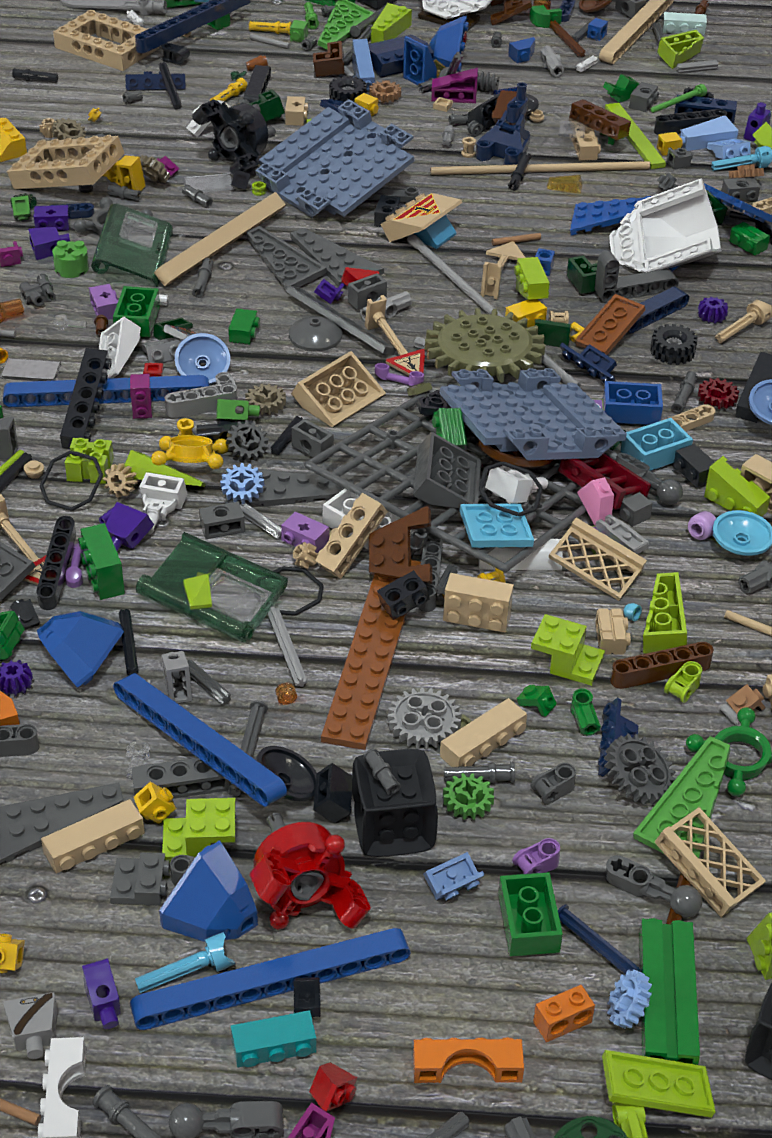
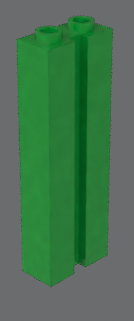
[639,918,700,1065]

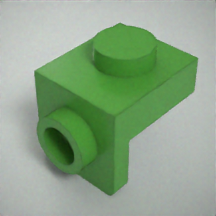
[11,196,31,220]

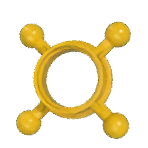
[151,435,229,469]

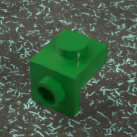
[517,685,557,717]

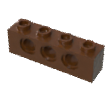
[569,99,631,140]

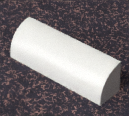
[478,539,563,571]

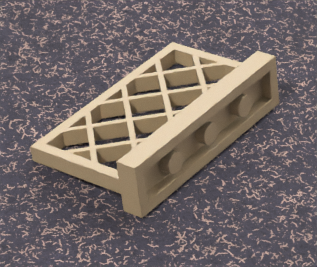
[548,518,647,601]
[654,807,766,917]

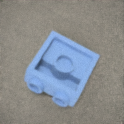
[707,138,751,160]

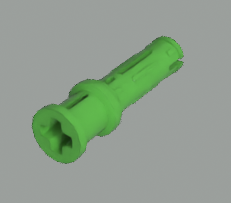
[304,2,319,30]

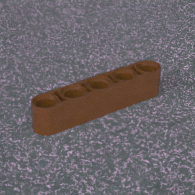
[610,642,714,689]

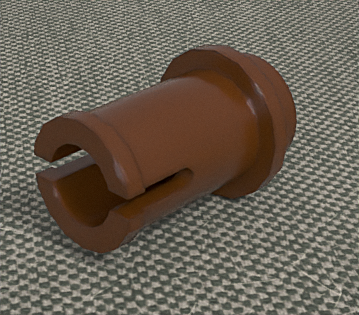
[94,315,108,337]

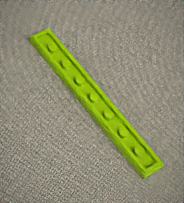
[605,103,666,169]

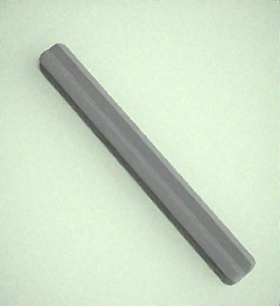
[267,606,307,687]

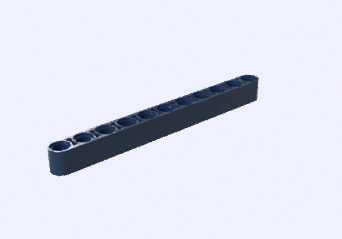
[135,0,251,53]

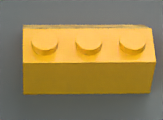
[0,118,27,162]

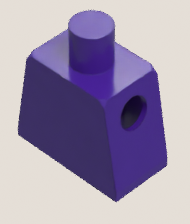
[743,102,771,142]
[28,227,70,260]
[105,502,154,551]
[82,958,120,1029]

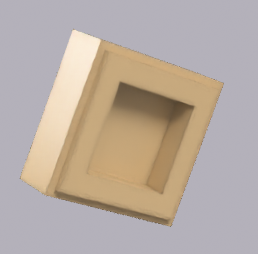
[433,97,453,112]

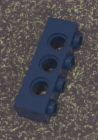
[674,95,737,123]

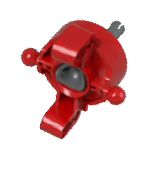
[250,813,371,930]

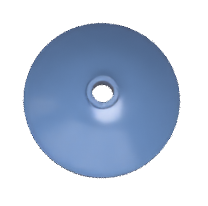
[175,333,230,385]
[749,379,772,425]

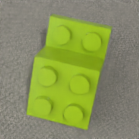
[531,614,605,686]
[162,798,236,861]

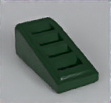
[153,317,193,340]

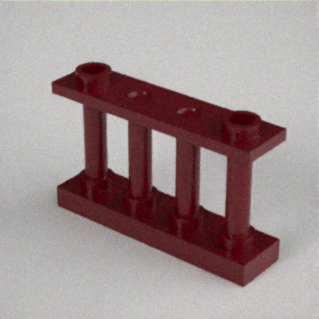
[558,453,651,509]

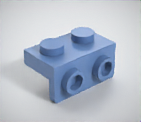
[423,852,485,901]

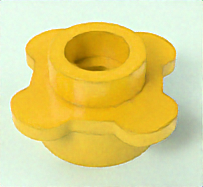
[88,107,102,122]

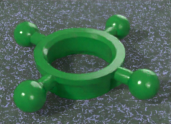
[686,707,772,797]

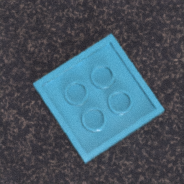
[460,504,534,548]

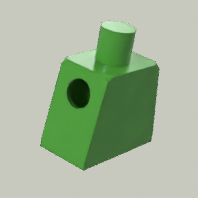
[216,399,260,420]

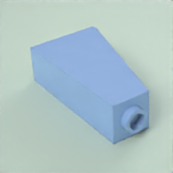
[679,116,739,151]

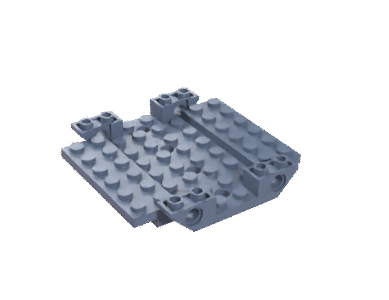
[255,99,415,218]
[439,368,627,460]

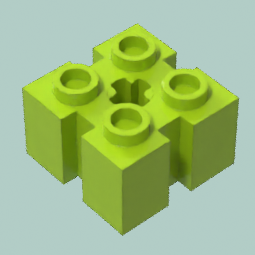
[65,438,114,484]

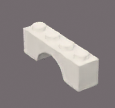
[38,1037,86,1138]

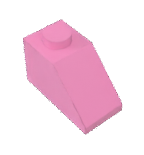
[577,477,614,525]

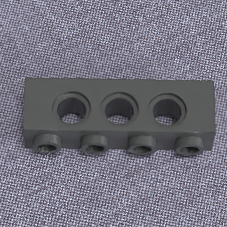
[131,758,230,799]

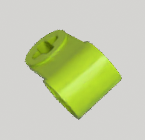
[664,661,702,703]

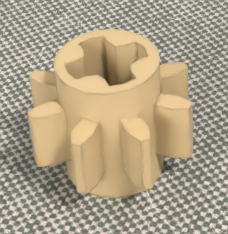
[39,118,56,138]
[293,542,318,569]

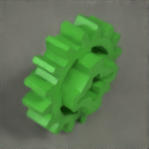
[443,773,494,820]

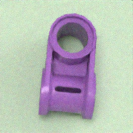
[512,838,560,874]

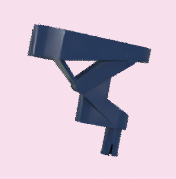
[476,82,531,165]

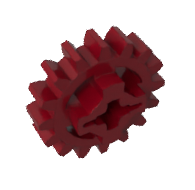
[698,378,739,409]

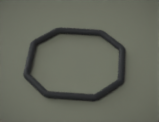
[40,451,103,511]
[479,462,543,517]
[254,566,324,615]

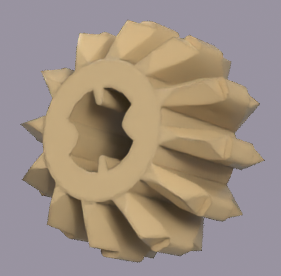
[103,463,138,498]

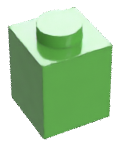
[290,20,308,42]

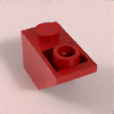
[309,1062,358,1112]

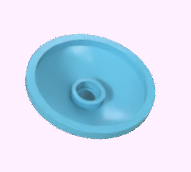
[712,510,772,556]

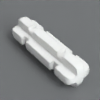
[127,10,144,27]
[576,56,598,73]

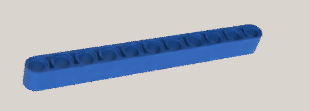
[3,375,209,407]
[113,673,287,807]
[130,928,411,1030]

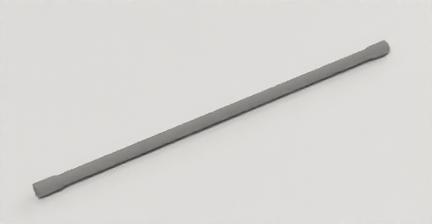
[407,234,581,388]

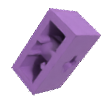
[89,284,118,320]
[281,512,329,553]

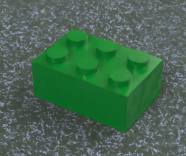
[113,286,160,337]
[78,523,125,600]
[498,872,563,956]

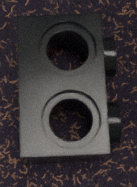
[374,195,403,227]
[377,570,430,620]

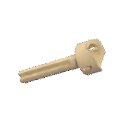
[715,300,772,344]

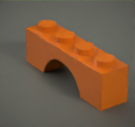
[413,1037,524,1083]

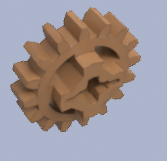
[369,80,401,103]
[729,164,764,179]

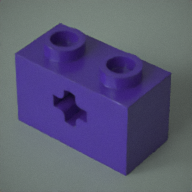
[34,205,70,231]

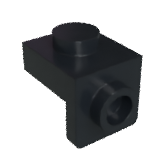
[9,599,40,630]
[294,977,321,1018]

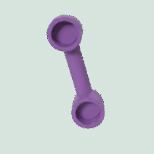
[374,363,424,386]
[65,543,83,588]

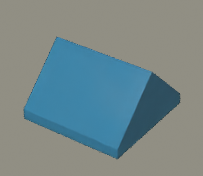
[414,215,456,249]

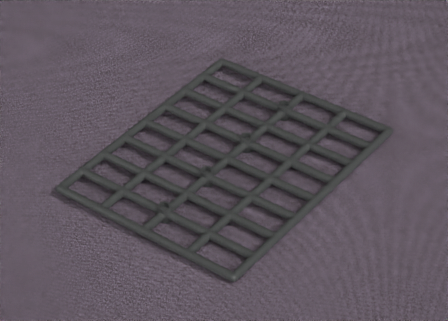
[304,391,619,572]

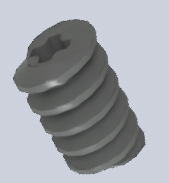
[477,71,499,93]

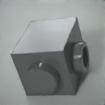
[619,492,653,527]

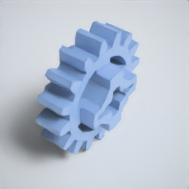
[220,463,265,504]
[607,969,652,1029]

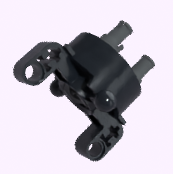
[192,100,276,175]

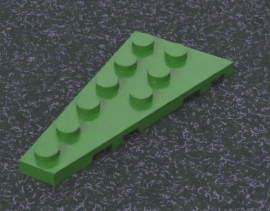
[318,0,373,50]
[633,736,731,858]

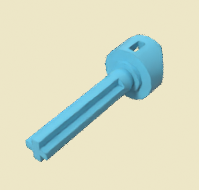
[711,146,772,171]
[135,932,236,993]

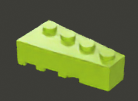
[371,3,412,43]
[643,572,687,654]

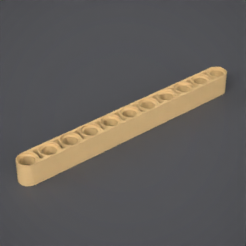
[599,0,674,64]
[154,192,286,287]

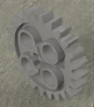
[387,687,461,749]

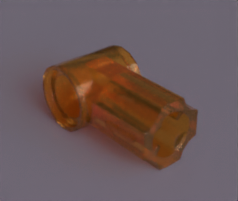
[0,298,24,323]

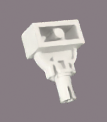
[485,466,548,504]
[139,472,188,534]

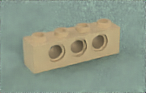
[568,118,601,161]
[315,493,388,579]

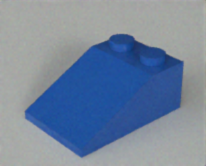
[403,36,437,87]

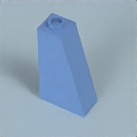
[352,39,375,91]

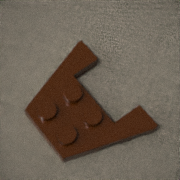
[490,0,532,25]
[369,506,433,585]

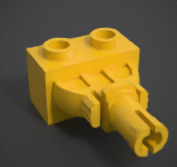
[103,155,146,191]

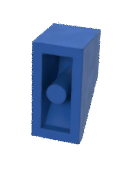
[508,37,535,63]

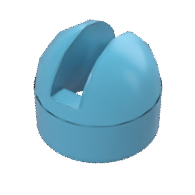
[623,603,642,622]

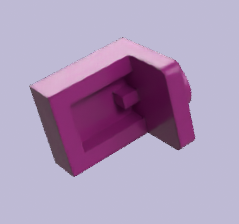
[156,155,180,179]
[0,241,23,267]

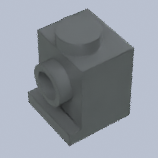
[666,148,693,170]

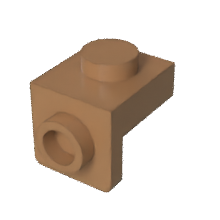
[726,684,765,714]

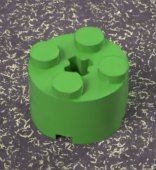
[52,240,89,278]

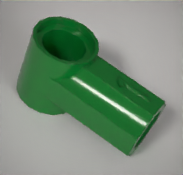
[570,688,601,736]

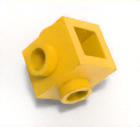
[133,782,176,824]
[0,933,25,973]

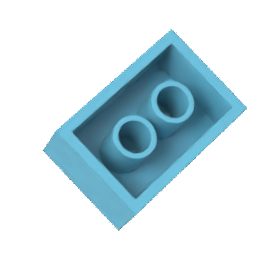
[620,418,693,471]

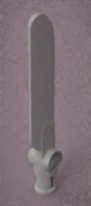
[60,0,167,15]

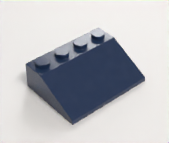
[368,34,434,78]

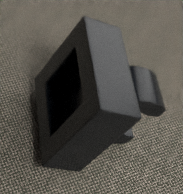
[230,169,251,190]

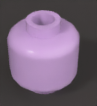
[688,511,716,540]

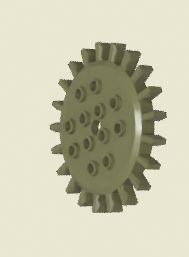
[425,308,546,383]

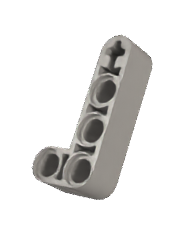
[165,372,237,418]

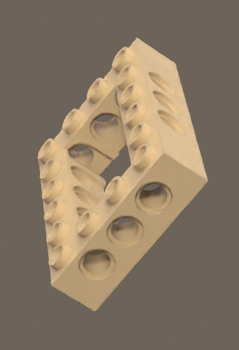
[53,10,159,71]
[7,135,125,189]

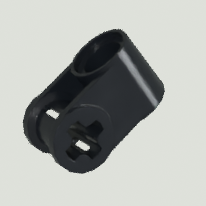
[161,43,190,65]

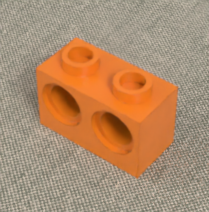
[533,985,595,1043]

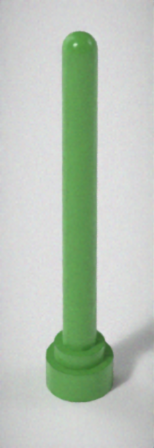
[651,84,707,113]

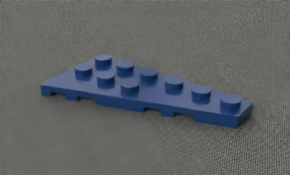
[704,183,772,223]
[570,196,651,236]

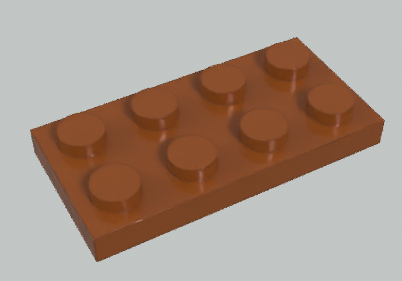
[575,294,645,355]

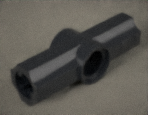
[196,419,253,441]

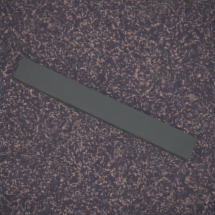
[286,286,396,355]

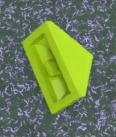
[183,574,212,609]

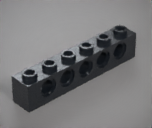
[60,348,112,449]

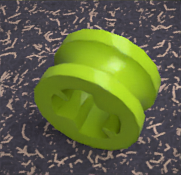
[252,181,266,196]

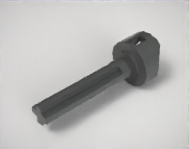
[438,52,463,78]

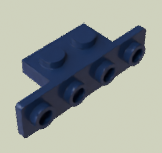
[125,71,186,90]
[560,343,617,383]
[598,697,639,777]

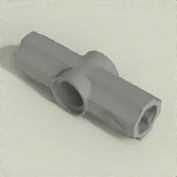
[541,46,564,77]
[360,291,412,322]

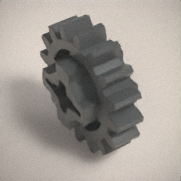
[226,420,269,462]

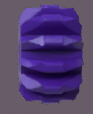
[698,296,728,324]
[0,660,33,696]

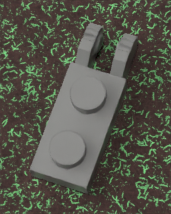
[595,514,649,554]

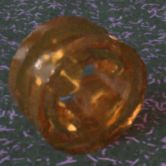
[275,683,297,705]

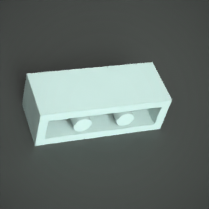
[662,12,707,35]

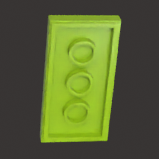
[602,1050,716,1118]

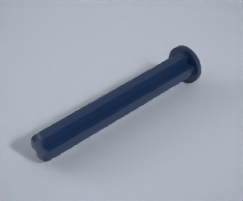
[558,904,641,975]

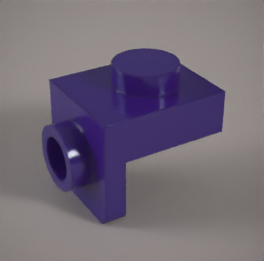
[314,279,344,304]

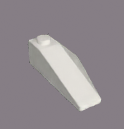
[99,317,141,379]

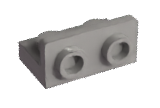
[142,337,182,363]

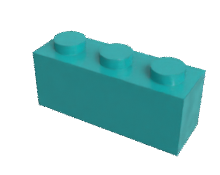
[231,1010,317,1068]

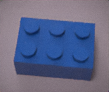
[603,381,663,425]

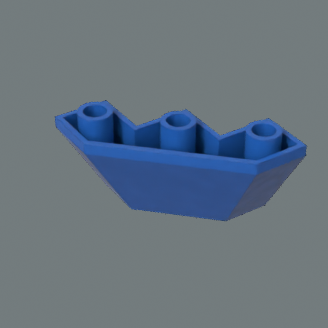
[429,16,469,72]
[37,611,124,688]
[159,841,258,942]

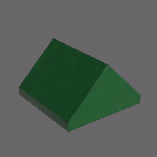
[535,319,573,347]

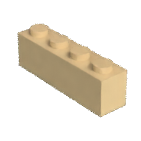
[440,698,527,767]
[41,799,145,874]

